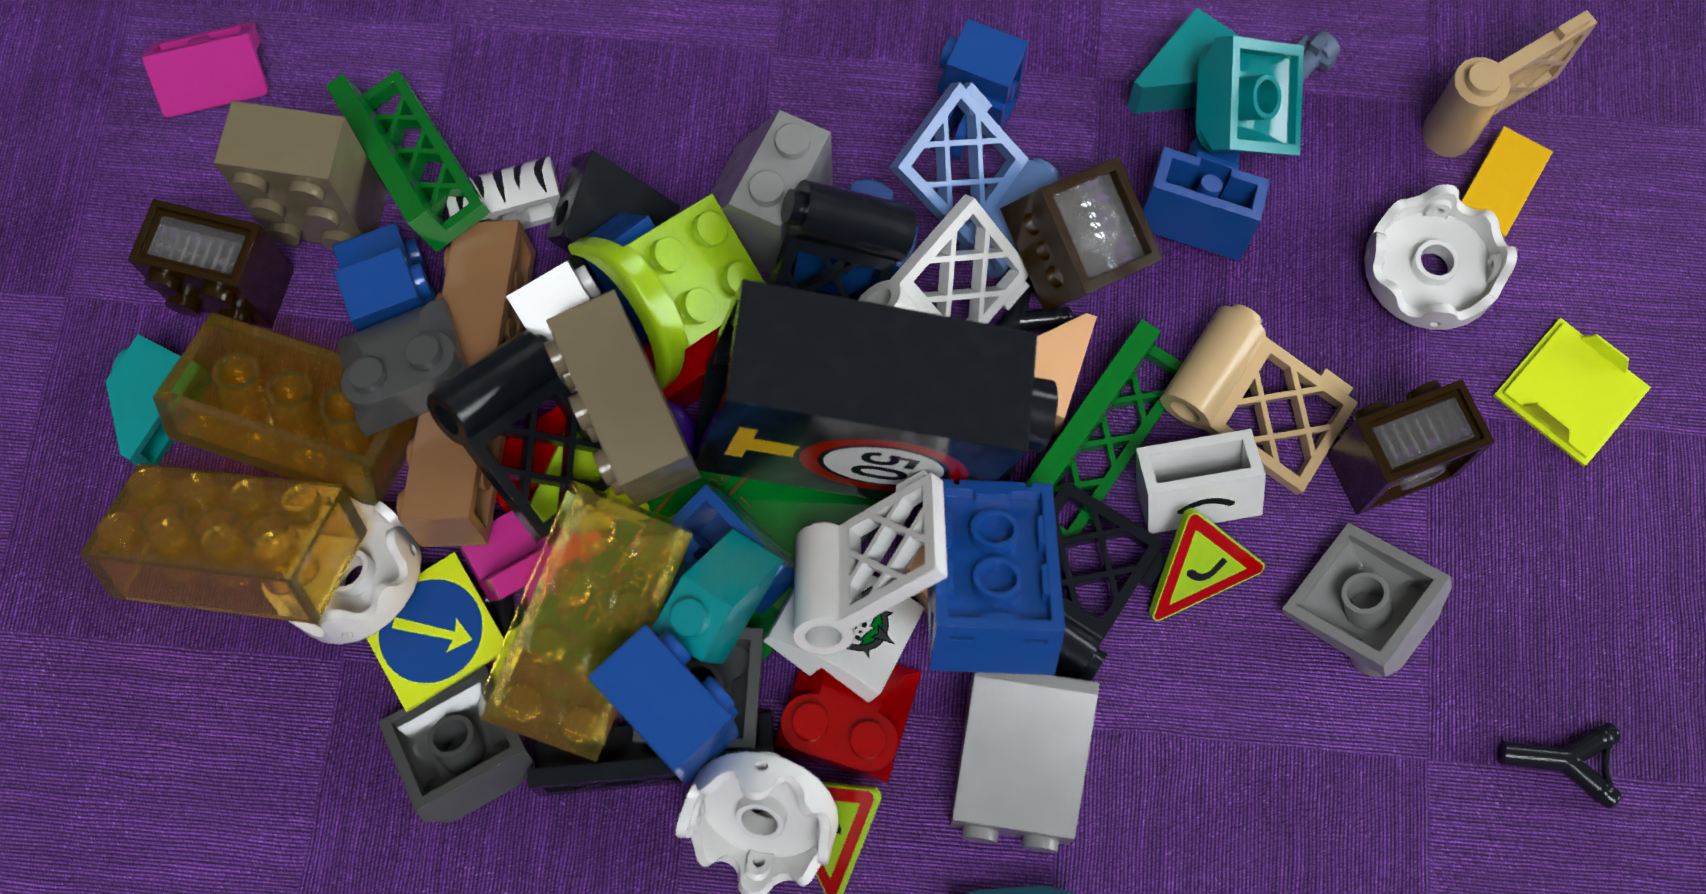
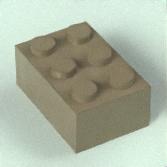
[214,101,387,251]
[544,290,701,507]

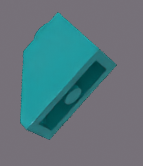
[1127,7,1241,114]
[105,334,214,476]
[651,529,785,664]

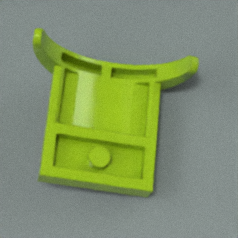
[568,194,765,390]

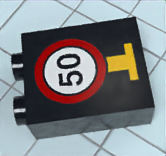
[692,279,1058,507]

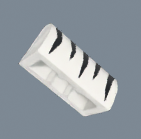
[446,156,561,229]

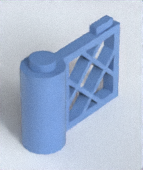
[889,82,1060,278]

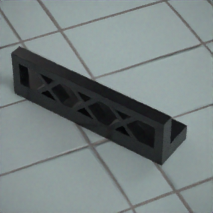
[527,712,775,797]

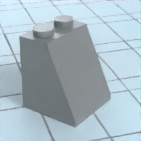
[710,110,833,274]
[950,672,1099,853]

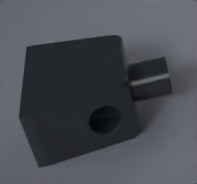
[548,150,681,279]

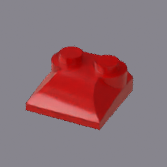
[774,663,922,785]

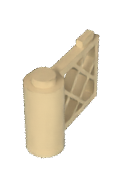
[1422,10,1598,157]
[1160,304,1358,495]

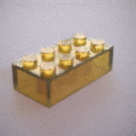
[153,312,418,506]
[80,464,368,624]
[478,480,693,762]

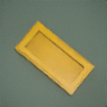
[1461,126,1553,239]

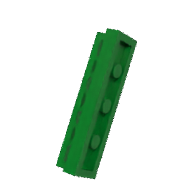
[325,69,491,252]
[1026,319,1183,550]

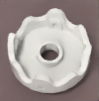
[1364,184,1517,330]
[265,493,422,645]
[676,751,839,894]

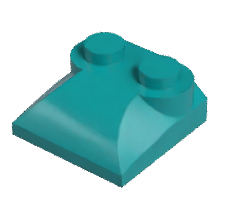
[1195,36,1304,156]

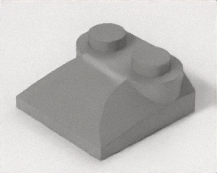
[1282,523,1452,677]

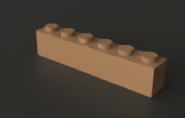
[396,220,536,547]

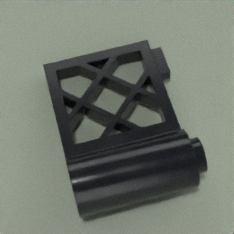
[768,180,917,300]
[427,330,611,543]
[1054,481,1167,681]

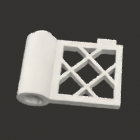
[858,194,1029,324]
[793,470,948,655]

